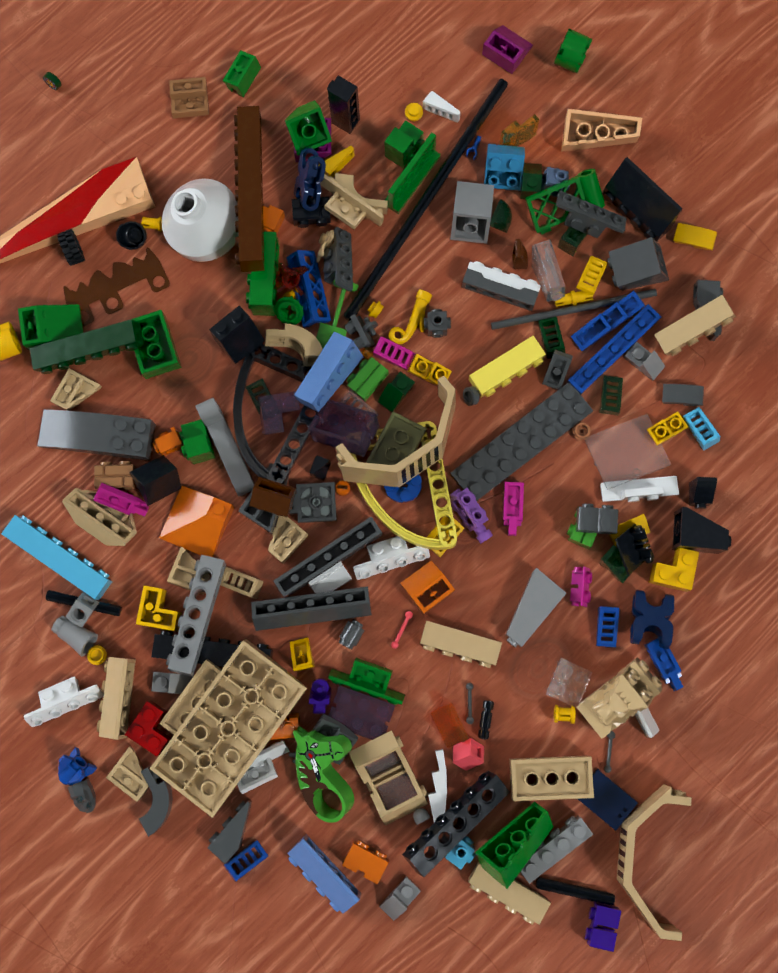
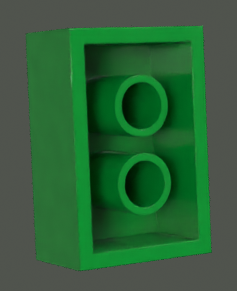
[132,310,182,379]

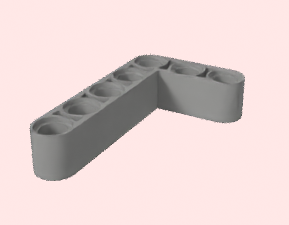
[195,398,255,497]

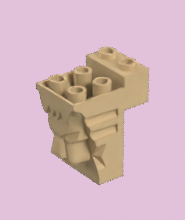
[577,657,663,739]

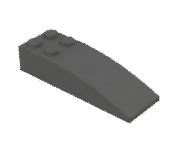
[37,409,156,461]

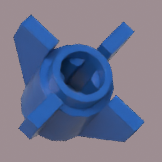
[58,747,97,785]

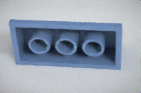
[287,834,361,913]

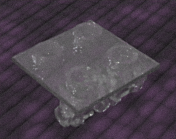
[546,658,592,708]

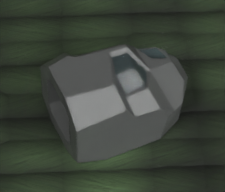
[68,779,96,813]

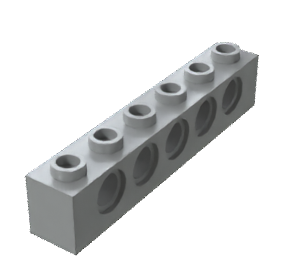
[166,554,226,677]

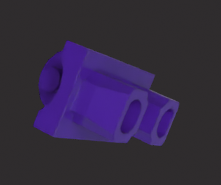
[309,678,331,714]

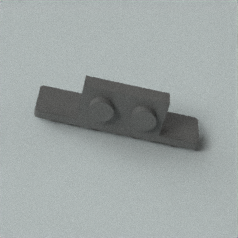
[556,191,626,238]
[323,227,353,291]

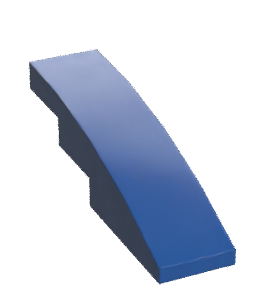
[570,291,646,351]

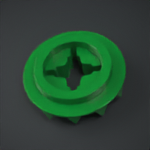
[275,296,304,325]

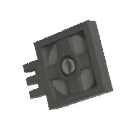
[289,482,337,523]

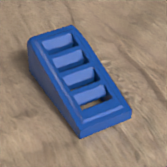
[596,606,619,648]
[224,840,268,882]

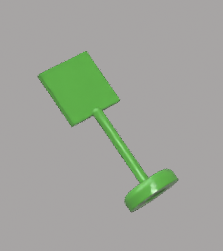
[316,280,359,348]

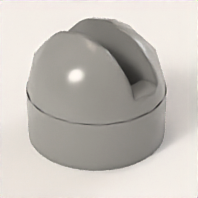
[413,808,430,825]

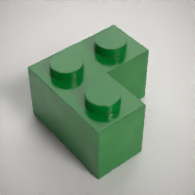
[384,120,425,168]
[179,419,216,465]

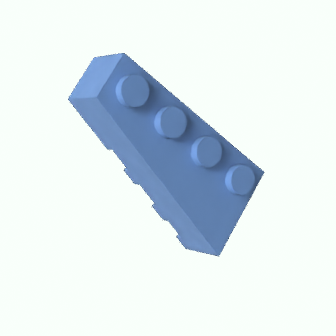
[294,332,364,412]

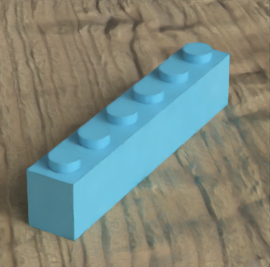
[1,515,113,600]

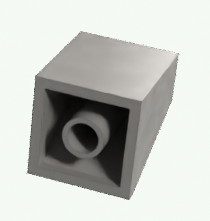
[450,181,494,244]

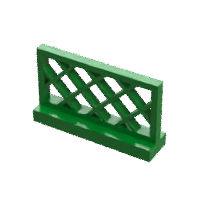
[385,132,440,214]

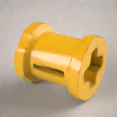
[554,705,576,724]

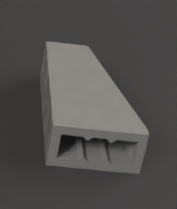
[505,568,566,648]

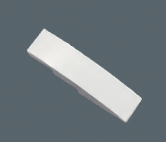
[428,749,447,823]

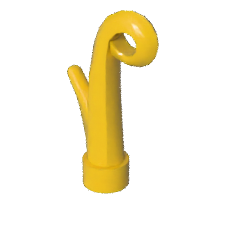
[389,289,432,345]

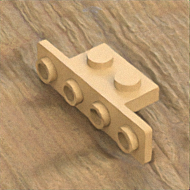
[321,174,384,230]

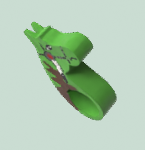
[293,726,354,823]

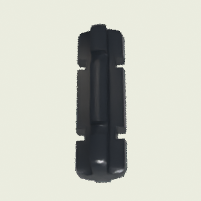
[478,700,494,739]

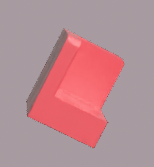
[453,738,484,770]

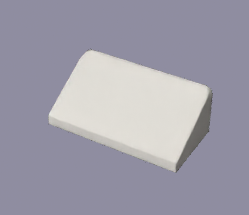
[635,708,659,738]

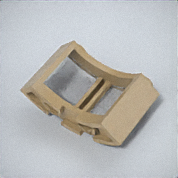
[349,730,428,825]

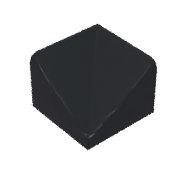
[310,455,331,480]

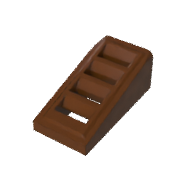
[512,239,528,269]

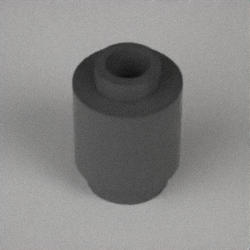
[339,619,365,650]

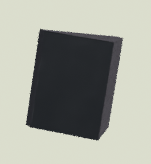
[129,455,181,506]

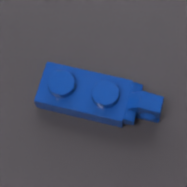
[644,638,683,691]

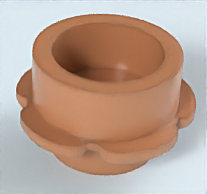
[572,422,591,441]

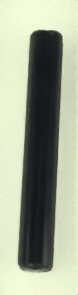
[46,590,122,616]
[536,877,615,906]

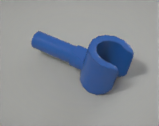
[466,136,481,160]

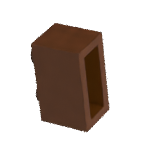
[250,477,296,517]

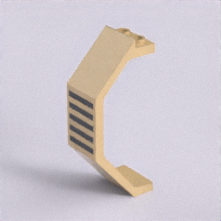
[336,376,456,487]
[617,784,692,941]

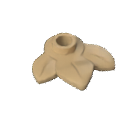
[316,230,334,263]

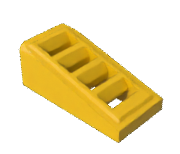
[318,146,355,178]
[576,256,607,295]

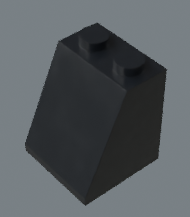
[209,305,265,364]
[672,507,732,554]

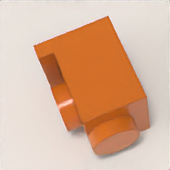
[152,427,184,456]

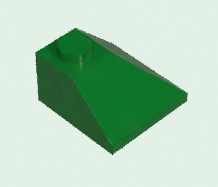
[284,100,332,156]

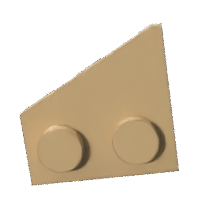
[50,369,102,411]
[167,547,211,595]
[106,746,149,802]

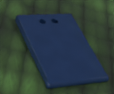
[578,768,638,831]

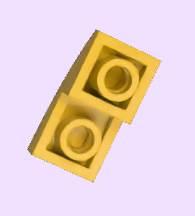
[673,223,717,251]
[408,354,452,386]
[647,411,688,446]

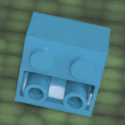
[484,144,525,191]

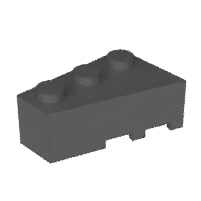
[239,463,289,534]

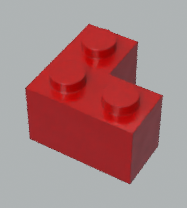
[125,701,172,757]

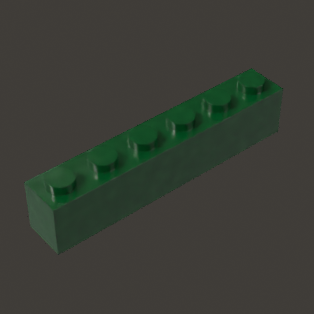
[29,319,144,374]

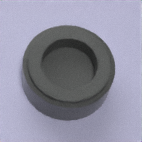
[463,386,479,406]

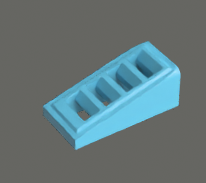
[683,407,721,450]

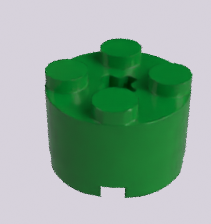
[554,28,592,73]

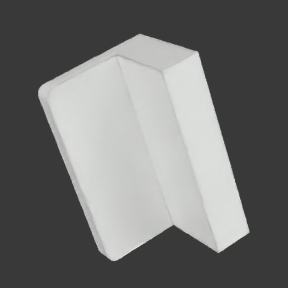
[308,561,352,593]

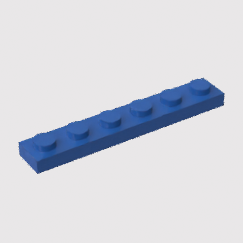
[567,304,661,395]

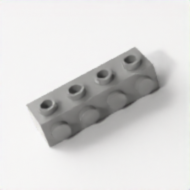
[521,816,593,884]

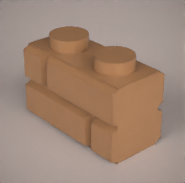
[94,461,137,490]

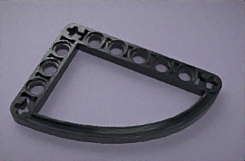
[233,344,325,484]

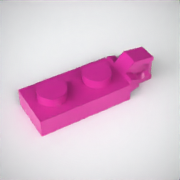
[503,482,524,536]
[93,483,149,517]

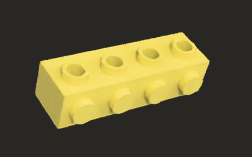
[468,336,546,398]

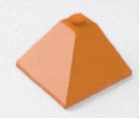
[159,486,235,557]

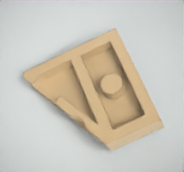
[268,516,308,564]

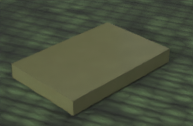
[366,411,427,465]

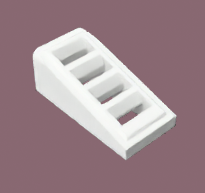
[423,91,460,123]

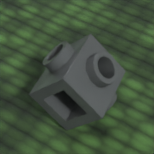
[424,309,451,338]

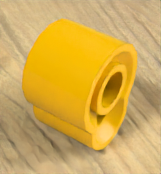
[0,322,22,361]

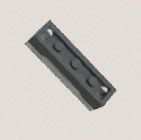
[462,261,541,311]

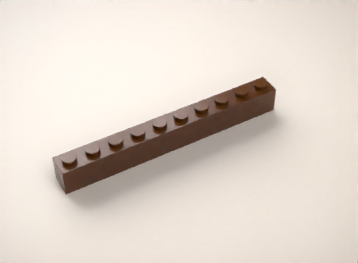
[234,106,265,272]

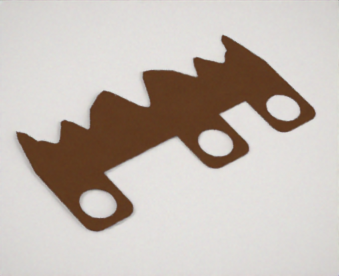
[63,247,170,326]

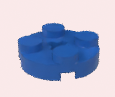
[384,474,422,503]

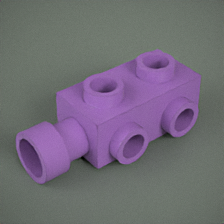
[450,488,493,544]

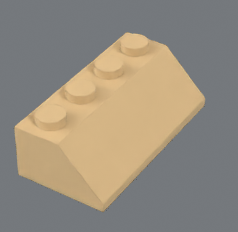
[97,657,136,740]

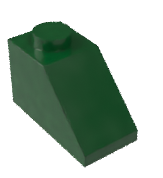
[520,163,542,200]

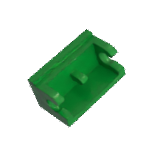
[222,50,261,97]

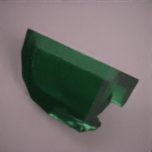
[490,199,512,233]

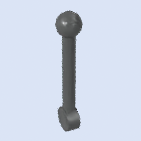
[466,683,474,724]
[604,731,615,773]

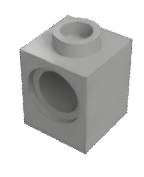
[66,592,99,627]

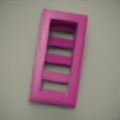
[373,336,415,371]

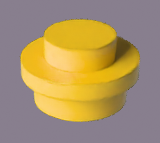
[405,103,423,122]
[367,301,384,318]
[87,645,107,665]

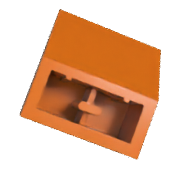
[400,561,455,615]

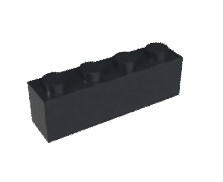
[327,75,360,134]

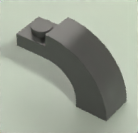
[139,766,173,837]

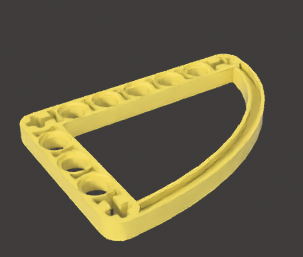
[344,421,457,550]

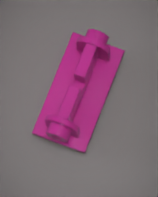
[570,567,592,607]

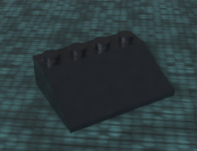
[602,157,683,242]

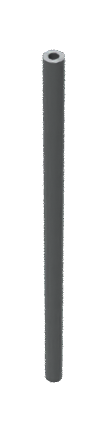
[491,289,657,330]

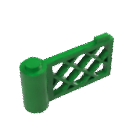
[525,169,605,235]

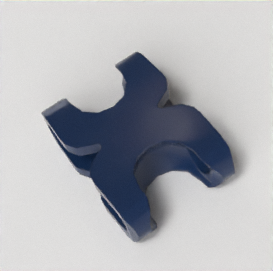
[294,147,326,211]
[630,590,674,649]

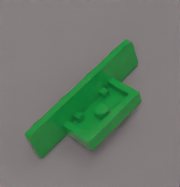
[328,658,405,705]

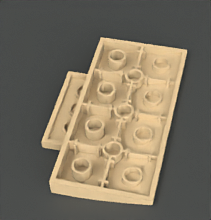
[150,639,307,818]

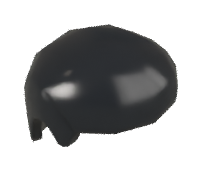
[116,221,147,250]

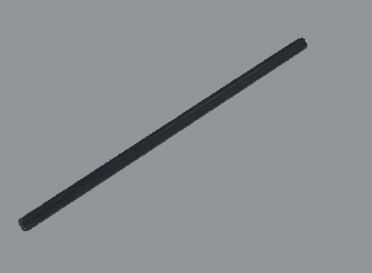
[344,79,508,321]

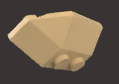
[62,488,137,546]

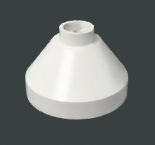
[162,179,239,262]

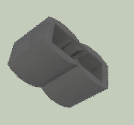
[576,504,618,535]

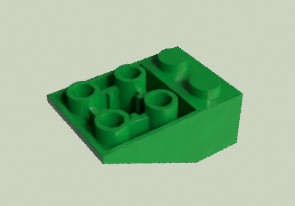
[18,304,84,350]

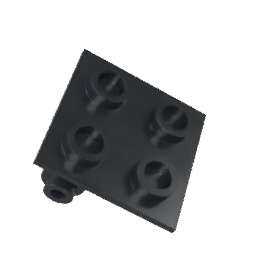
[615,524,654,575]

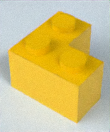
[649,548,699,592]
[136,586,182,632]

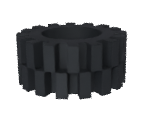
[57,229,85,266]

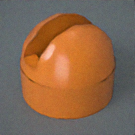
[335,480,350,496]

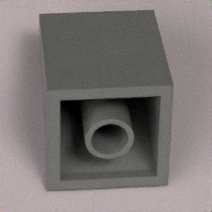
[608,237,669,291]

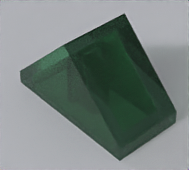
[558,227,588,256]

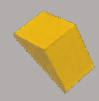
[290,638,315,671]

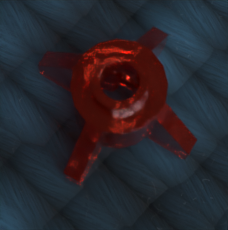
[274,262,308,296]

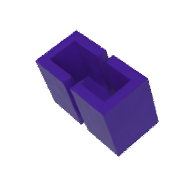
[585,902,621,952]

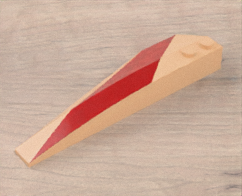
[0,157,155,263]

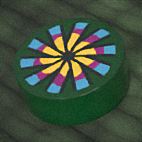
[43,72,62,90]

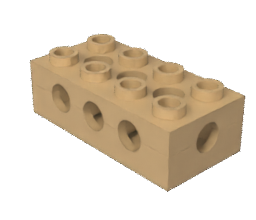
[509,756,594,801]

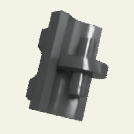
[344,314,378,350]

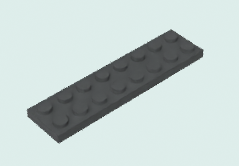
[450,382,593,501]

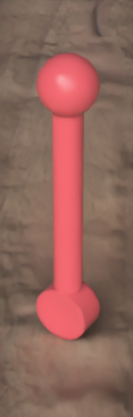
[391,611,413,649]

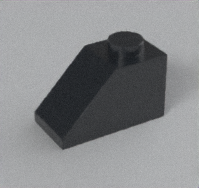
[689,477,717,509]

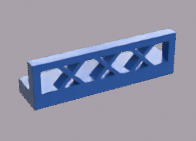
[286,250,331,327]

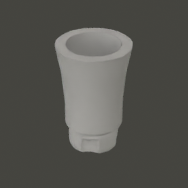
[51,615,98,657]

